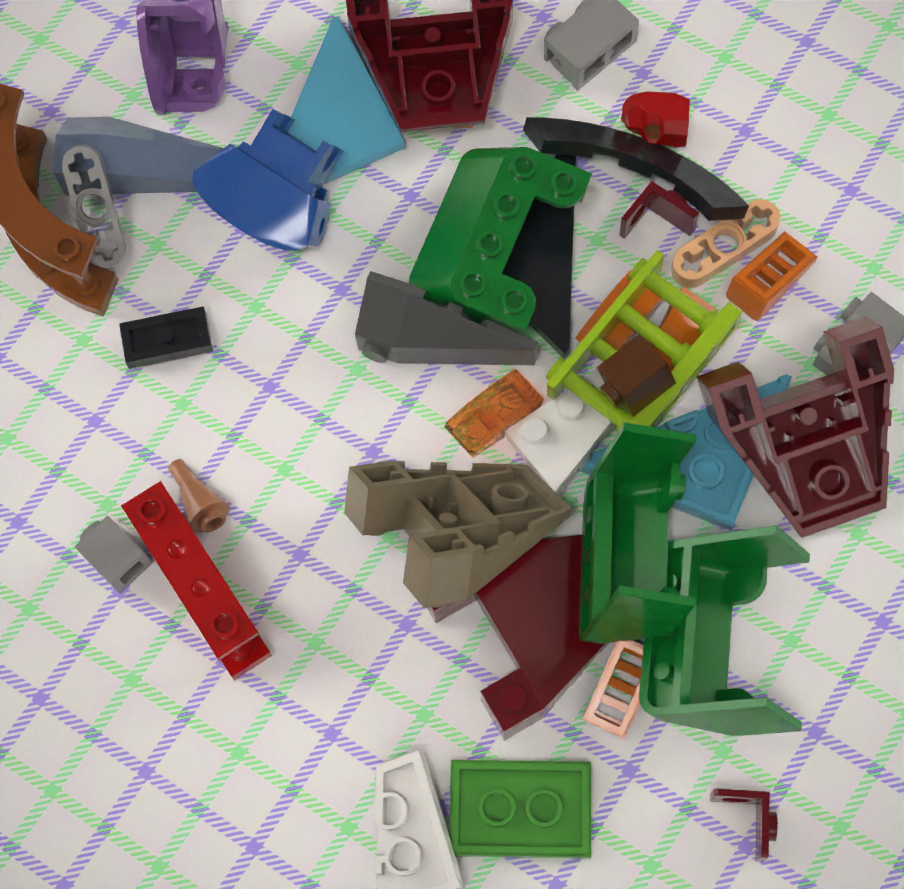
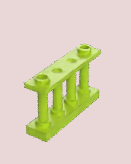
[546,250,742,432]

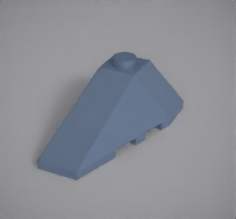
[53,116,223,196]

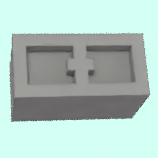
[544,0,639,91]

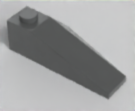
[355,271,538,365]

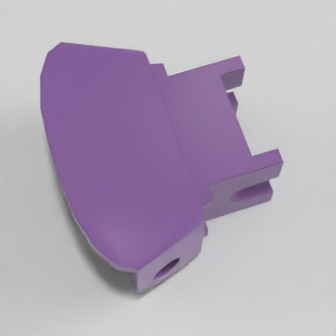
[136,0,229,115]

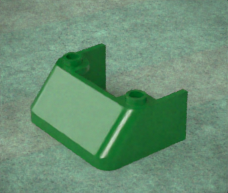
[579,422,696,644]
[639,525,810,736]

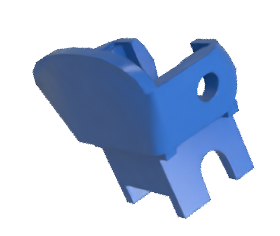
[192,109,343,251]

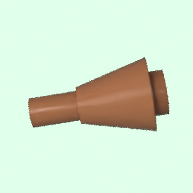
[168,459,230,533]

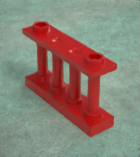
[121,481,273,681]

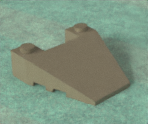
[344,461,572,608]

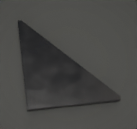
[502,154,576,359]

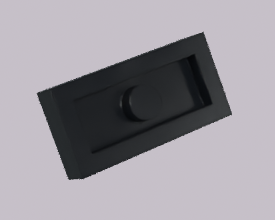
[119,306,213,369]

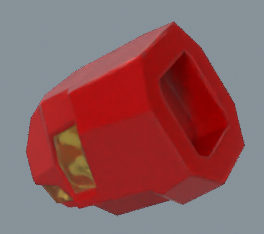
[621,91,690,148]

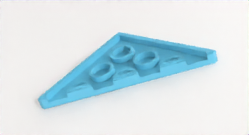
[288,16,405,184]
[577,374,792,531]

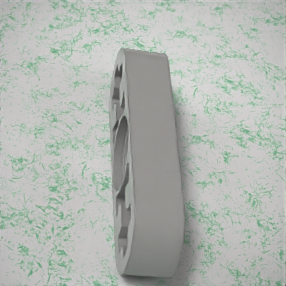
[62,144,126,268]

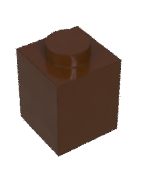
[597,333,676,417]

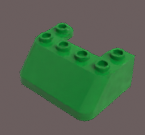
[409,147,592,336]

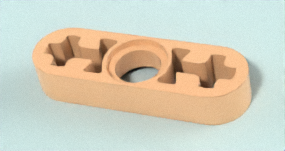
[671,199,780,288]

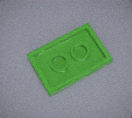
[449,760,591,859]

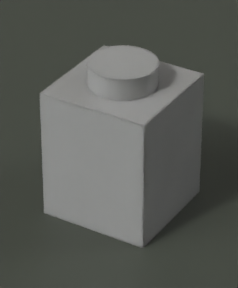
[74,515,152,594]

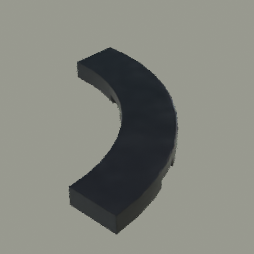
[523,117,749,221]

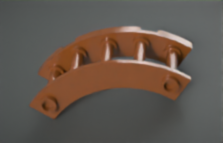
[0,84,119,317]

